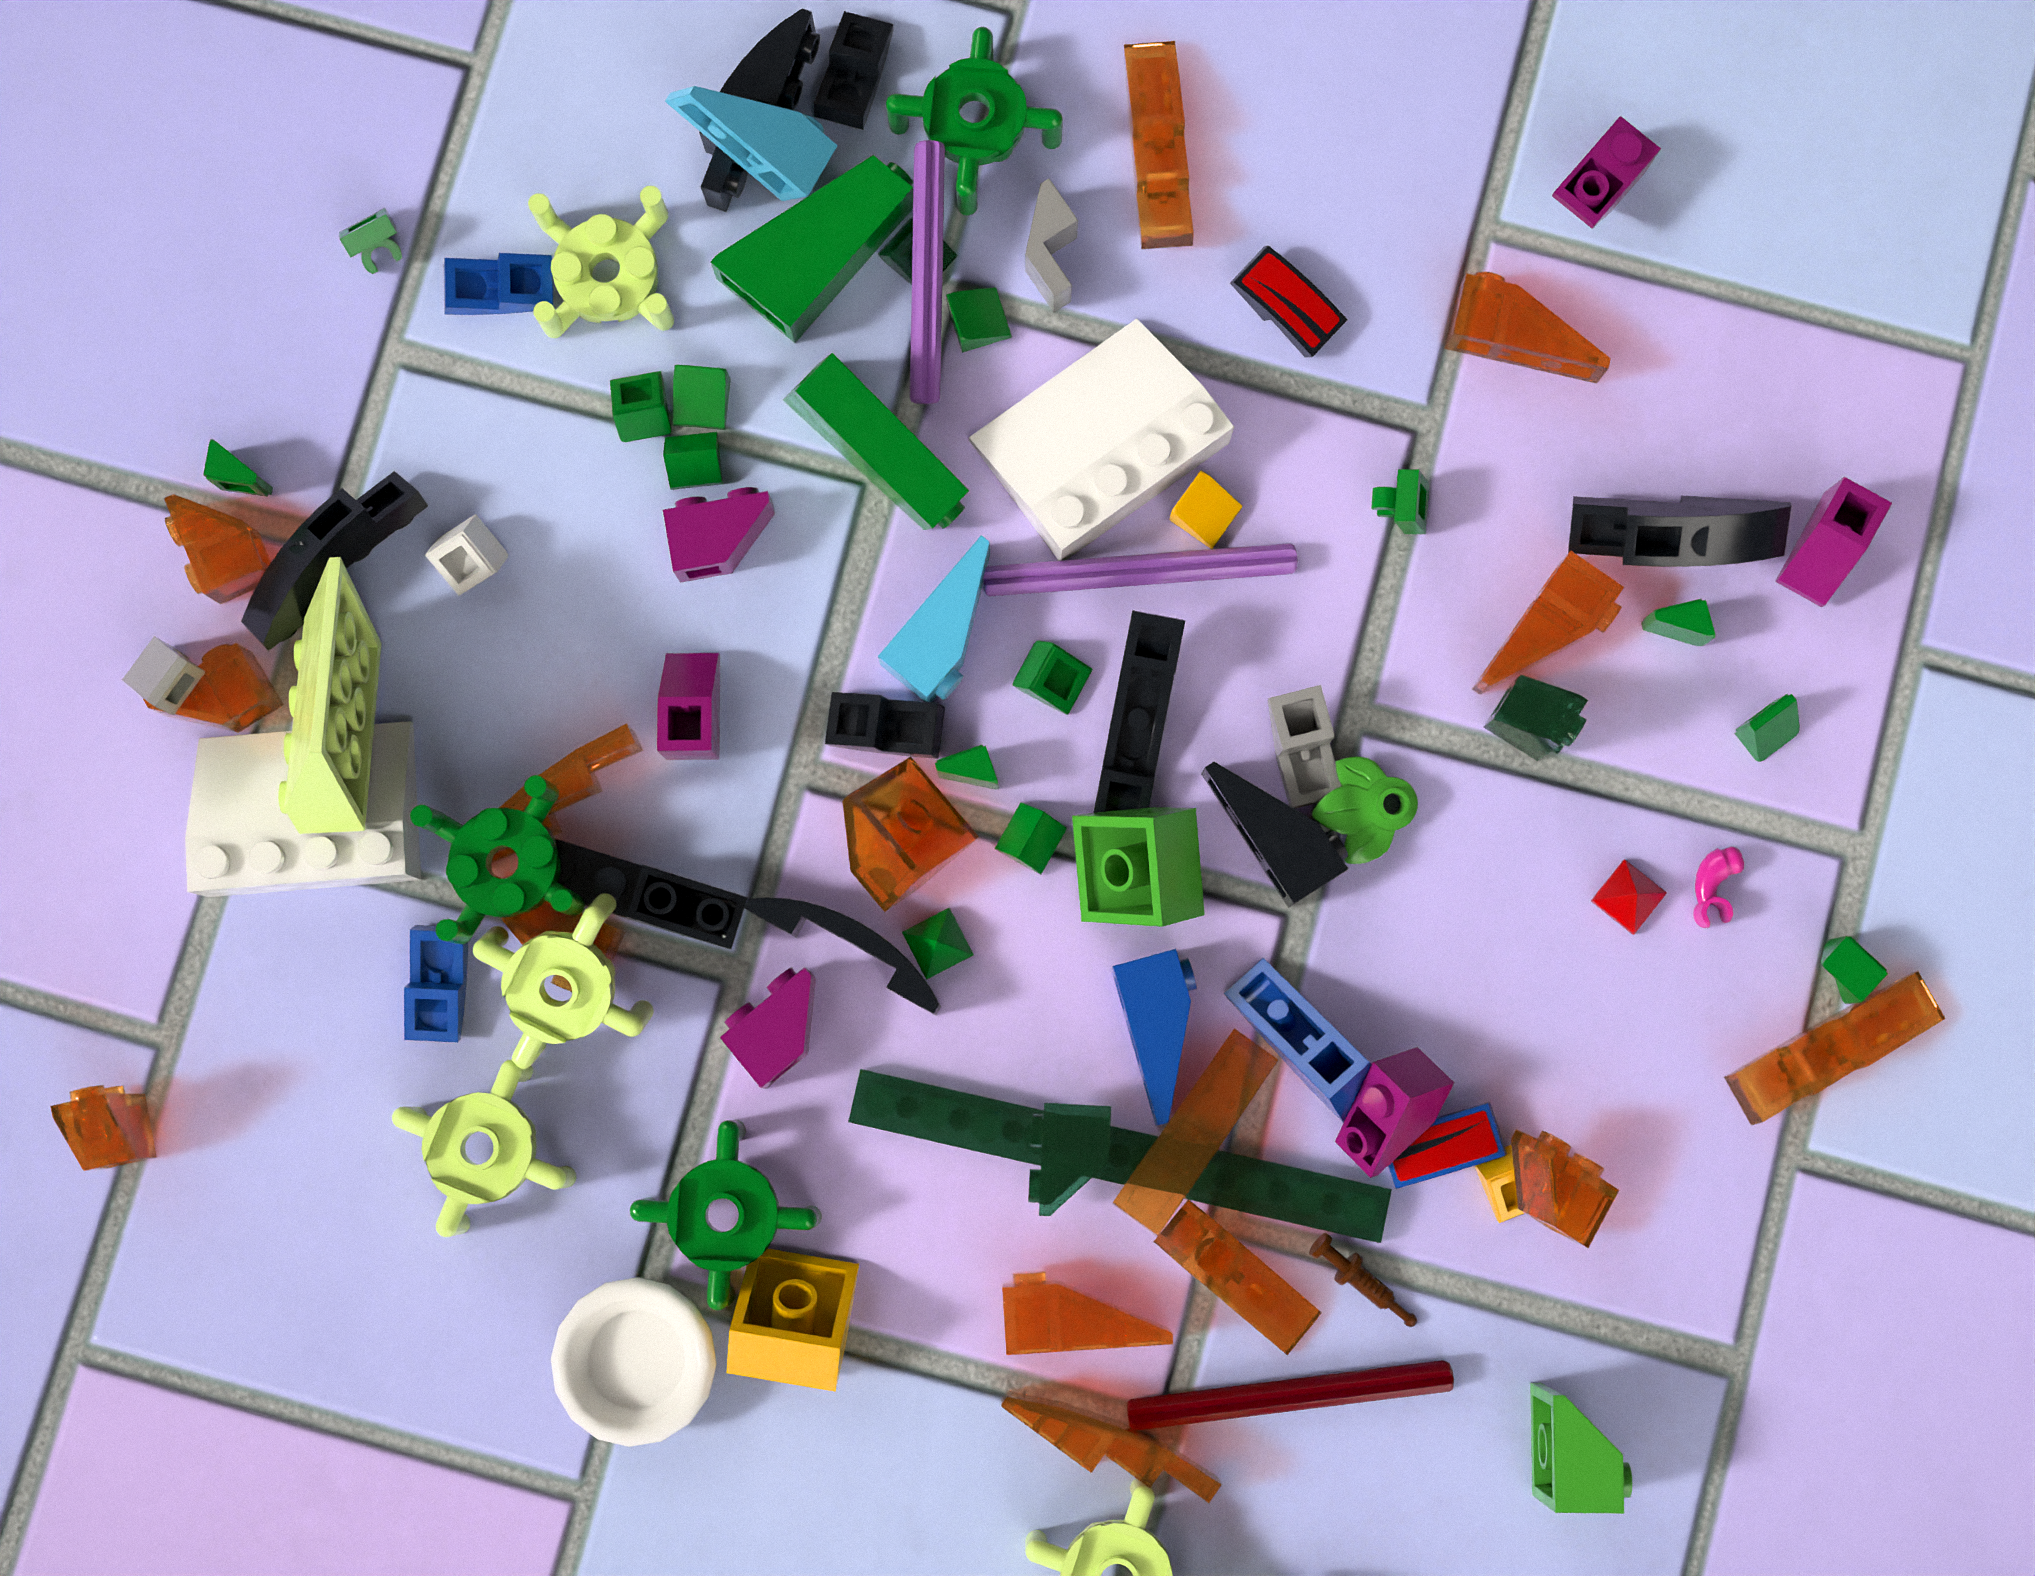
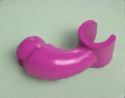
[1693,847,1744,928]

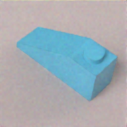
[665,86,838,201]
[878,535,990,702]

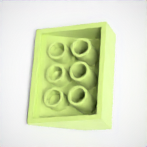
[278,557,381,834]

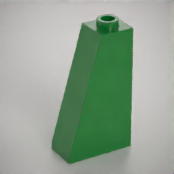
[710,155,913,343]
[783,353,969,530]

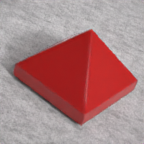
[1591,859,1667,935]

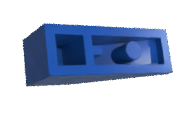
[1111,949,1197,1125]
[1224,958,1371,1123]

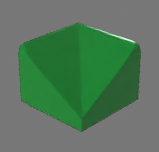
[1821,936,1888,1004]

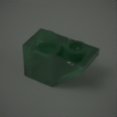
[1483,675,1588,761]
[1028,1103,1111,1216]

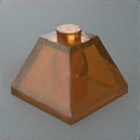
[842,757,979,912]

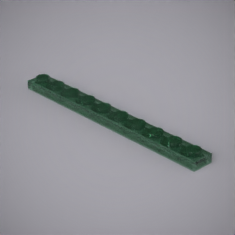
[848,1069,1392,1243]

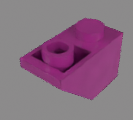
[1552,116,1661,229]
[1775,477,1892,607]
[663,487,775,583]
[657,653,720,760]
[720,967,816,1089]
[1335,1047,1455,1178]

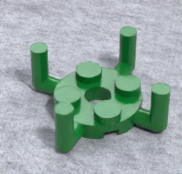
[886,27,1063,216]
[410,775,585,945]
[629,1120,822,1311]

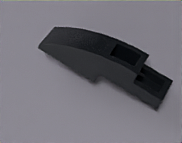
[699,8,820,212]
[241,471,428,651]
[1568,495,1792,567]
[555,838,748,949]

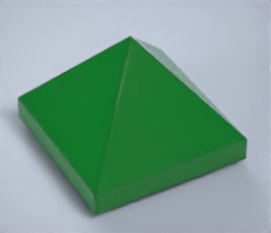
[902,908,974,980]

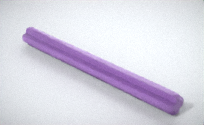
[983,543,1298,597]

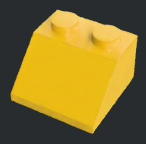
[726,1249,859,1392]

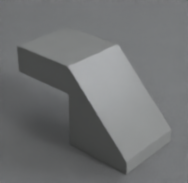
[1025,178,1078,313]
[122,636,206,716]
[1267,685,1341,809]

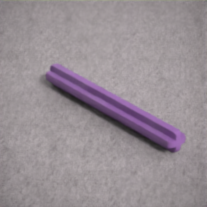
[910,140,945,405]

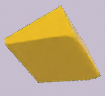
[1169,470,1243,549]
[1475,1142,1549,1223]

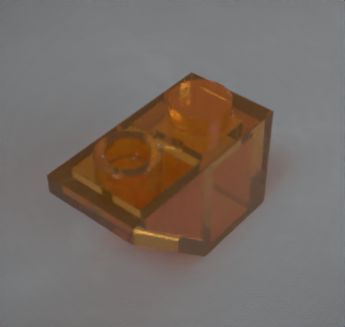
[164,494,271,604]
[143,643,284,733]
[50,1085,157,1171]
[1511,1129,1619,1248]

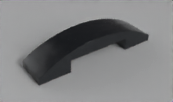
[1093,610,1185,813]
[744,897,941,1016]

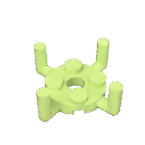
[528,186,674,338]
[473,893,654,1069]
[392,1059,576,1237]
[1025,1477,1173,1576]

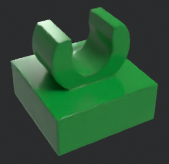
[339,208,402,274]
[1371,469,1429,534]

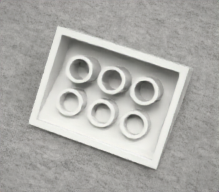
[969,319,1234,561]
[185,721,421,897]

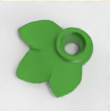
[1312,756,1418,864]

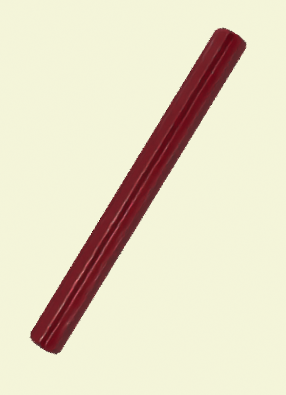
[1127,1360,1454,1431]

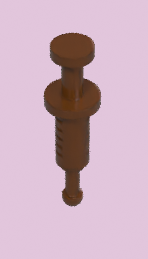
[1309,1233,1417,1327]

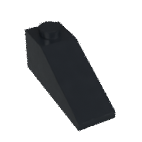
[1201,762,1348,908]

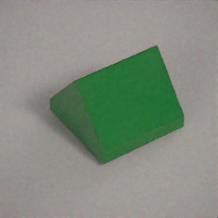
[663,432,723,490]
[995,802,1067,875]

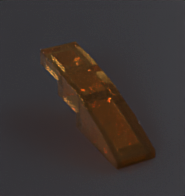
[1124,41,1194,249]
[491,723,643,864]
[1724,971,1946,1125]
[1111,1028,1278,1236]
[1001,1391,1222,1503]

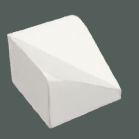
[425,514,508,596]

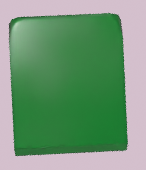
[946,287,1012,353]
[673,365,731,430]
[610,371,671,442]
[203,439,273,497]
[1641,598,1715,646]
[1012,640,1093,715]
[1734,694,1800,762]
[935,745,999,789]

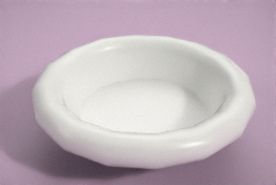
[551,1277,717,1447]

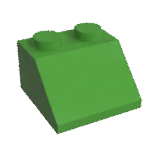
[1072,807,1205,927]
[1530,1383,1632,1514]

